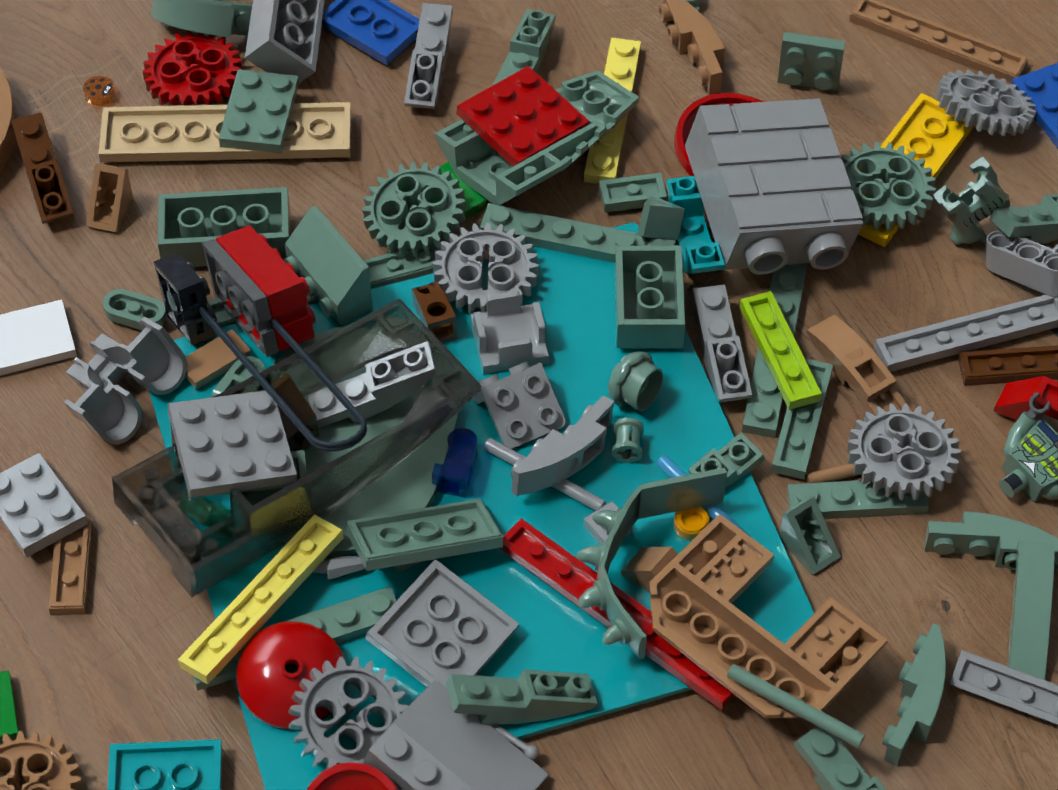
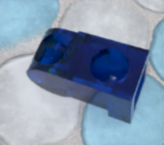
[432,428,477,498]

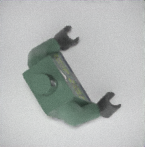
[999,393,1058,501]

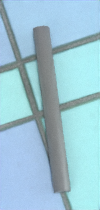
[484,438,606,511]

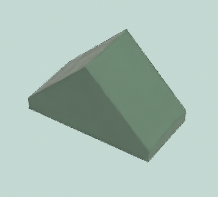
[637,196,685,240]
[779,496,841,574]

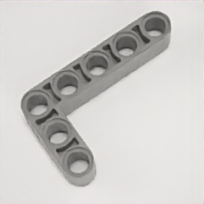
[986,230,1058,296]

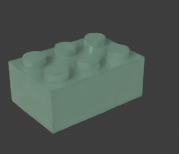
[615,245,685,348]

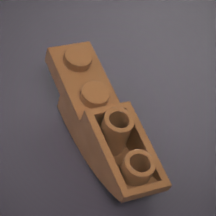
[658,0,725,95]
[806,315,913,416]

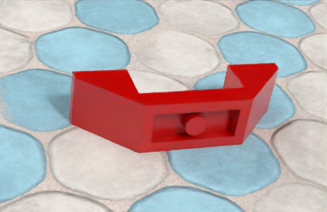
[993,376,1058,420]

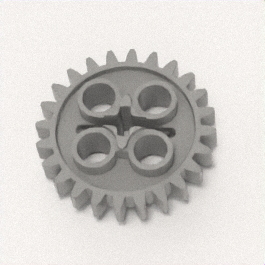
[935,69,1036,136]
[433,223,539,314]
[847,403,961,500]
[289,657,409,769]

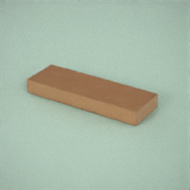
[48,518,93,615]

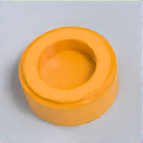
[674,507,709,540]

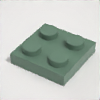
[777,32,846,92]

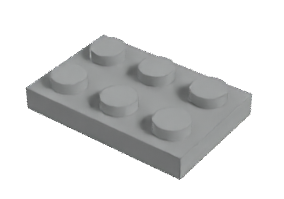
[0,453,88,558]

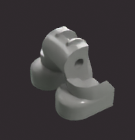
[64,317,187,445]

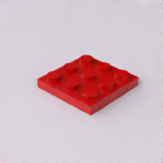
[456,66,590,166]

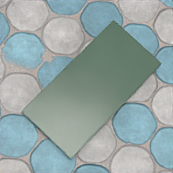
[347,499,503,571]

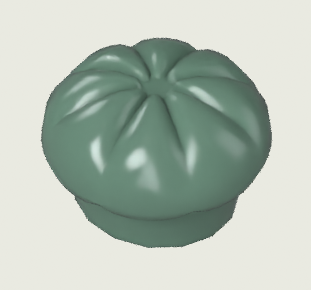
[608,351,663,411]

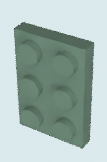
[219,69,299,153]

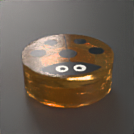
[83,76,115,106]

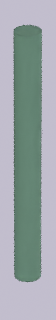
[727,664,865,748]

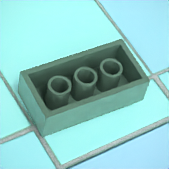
[158,187,291,267]

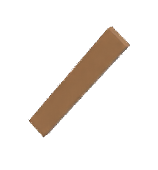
[849,0,1029,83]

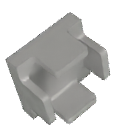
[471,291,549,375]

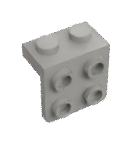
[472,361,566,449]

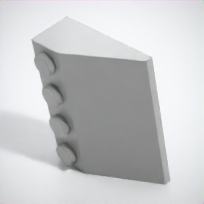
[363,680,549,790]

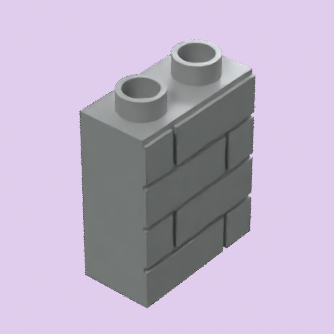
[685,98,863,275]

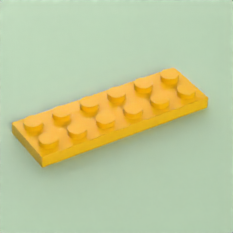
[858,93,974,247]

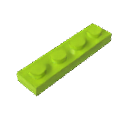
[740,291,822,410]

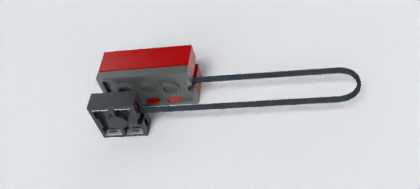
[154,225,367,452]

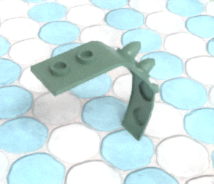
[576,467,728,659]

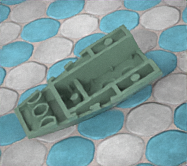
[435,70,639,205]

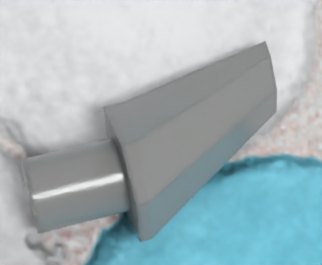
[313,556,365,579]

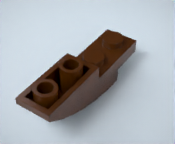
[11,112,74,224]

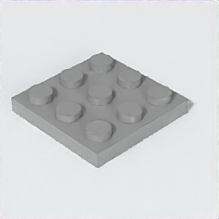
[168,390,297,498]
[366,559,519,689]

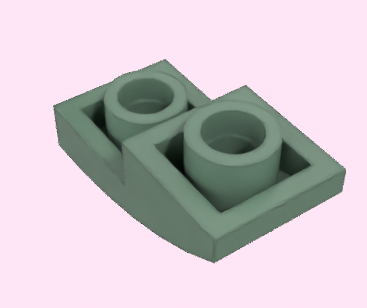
[688,432,765,488]

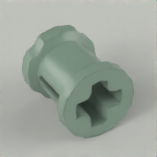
[612,417,644,463]

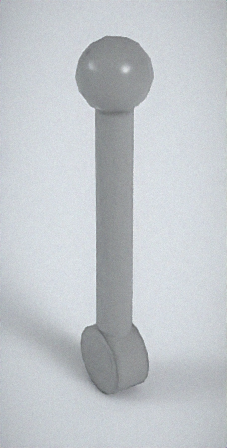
[477,714,539,760]

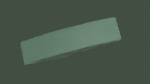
[1007,540,1055,680]

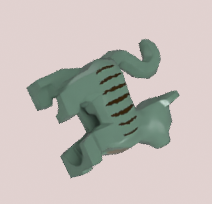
[933,156,1010,245]

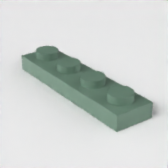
[771,358,833,480]
[786,480,930,519]

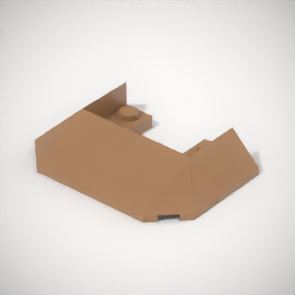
[649,514,888,719]

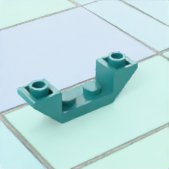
[666,176,725,274]

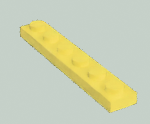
[584,38,641,184]
[178,514,344,684]

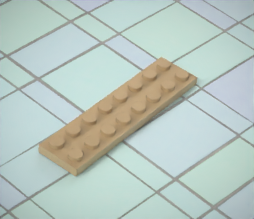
[98,102,351,162]

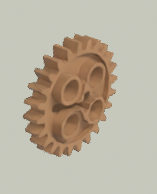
[0,731,84,790]

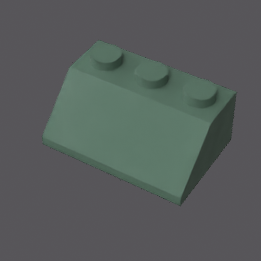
[284,205,373,327]

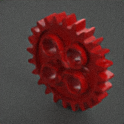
[142,31,243,106]

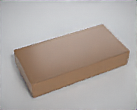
[185,329,252,390]

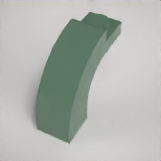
[151,0,252,37]

